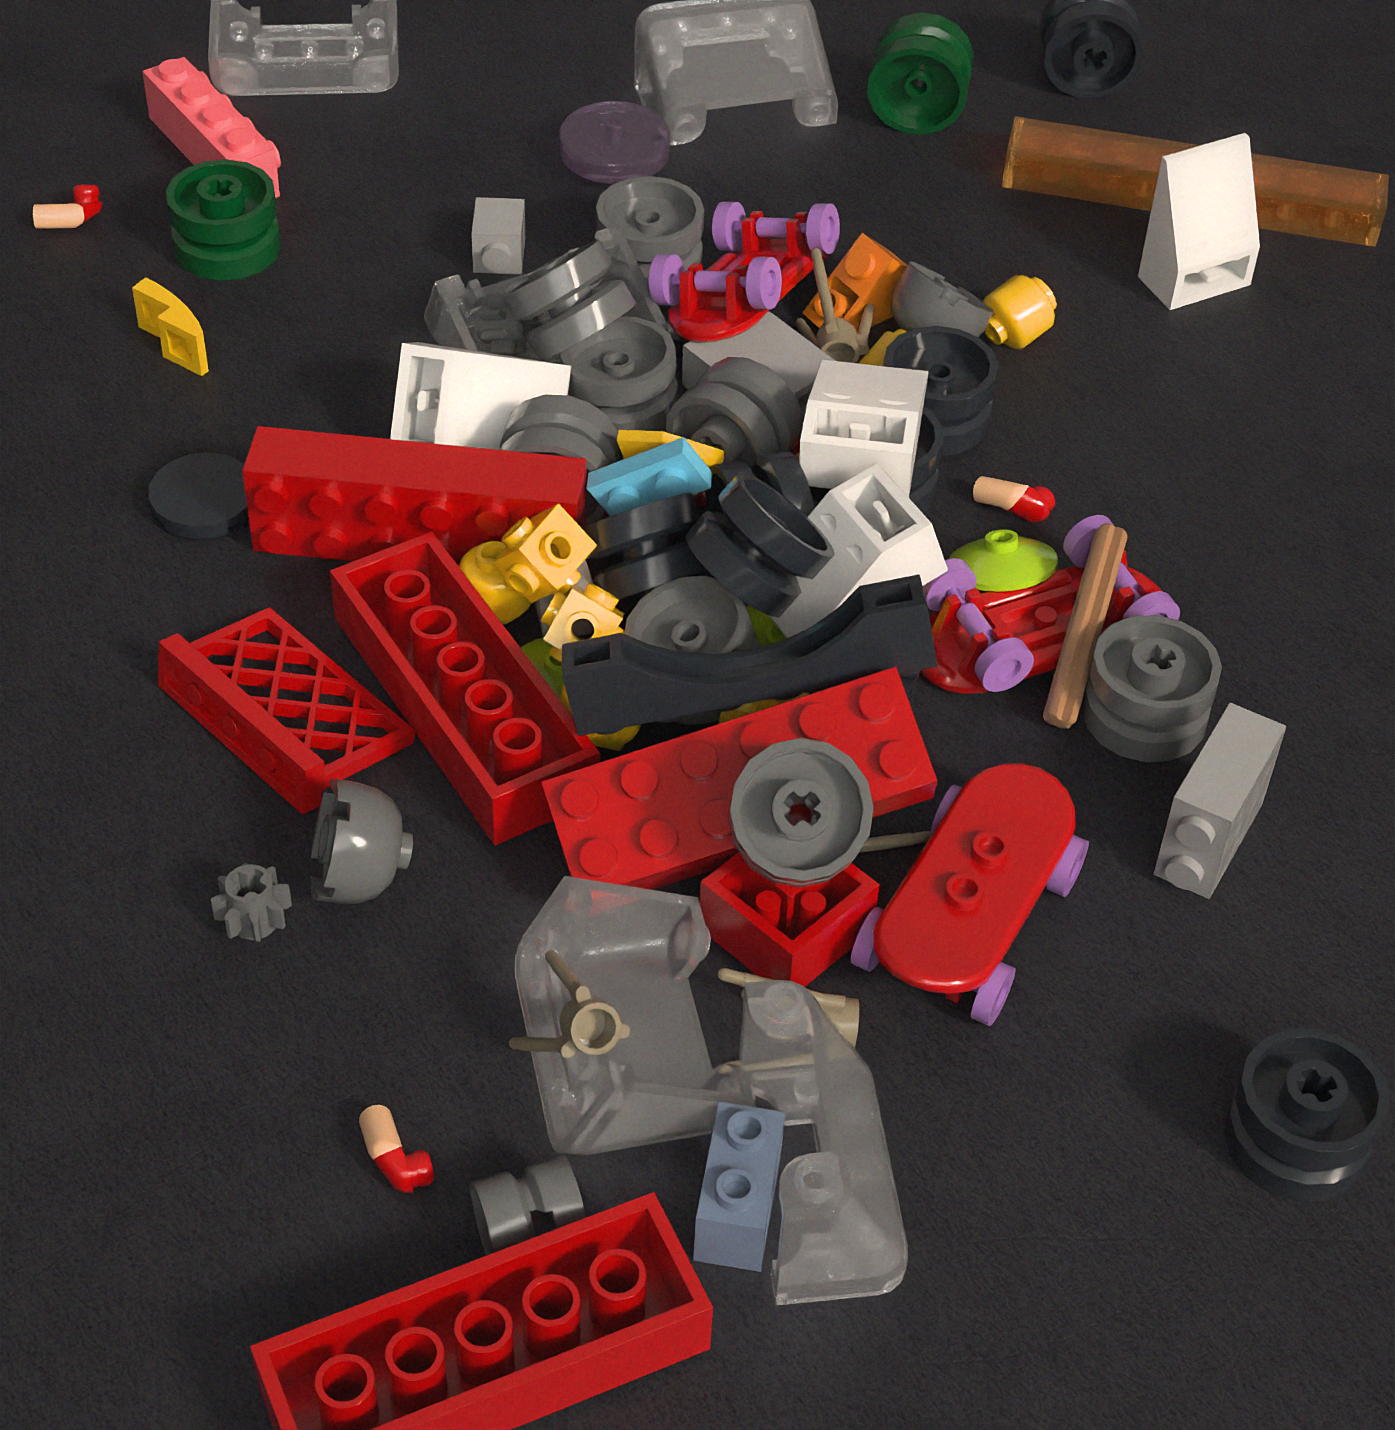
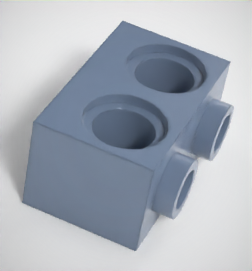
[693,1101,786,1272]

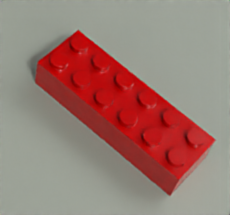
[242,426,587,566]
[330,531,600,846]
[541,667,938,912]
[250,1192,713,1430]

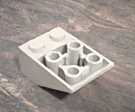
[1138,133,1260,310]
[390,342,571,450]
[800,360,928,497]
[769,463,948,639]

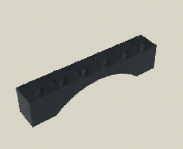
[562,574,938,736]

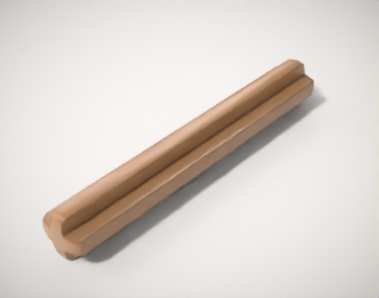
[1043,523,1128,729]

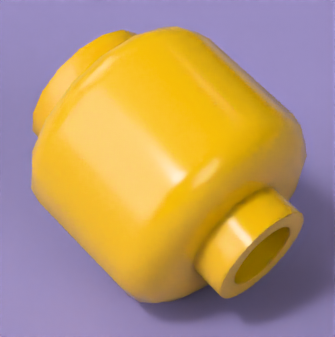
[983,275,1057,350]
[459,541,531,624]

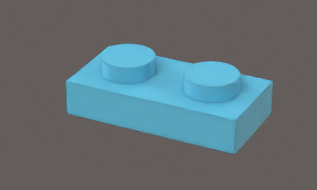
[587,437,712,516]

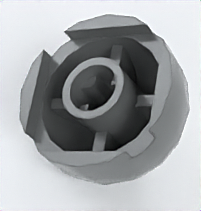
[891,261,994,337]
[310,778,413,904]

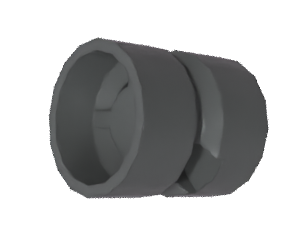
[469,1155,586,1256]

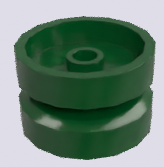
[867,12,974,135]
[166,159,281,281]

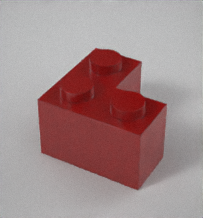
[698,853,880,1000]

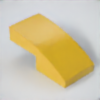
[132,277,209,376]

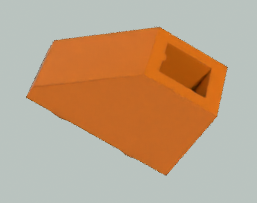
[802,233,908,333]

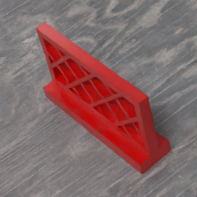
[158,607,415,815]

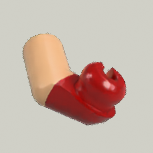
[33,184,103,229]
[973,476,1055,522]
[359,1105,434,1193]

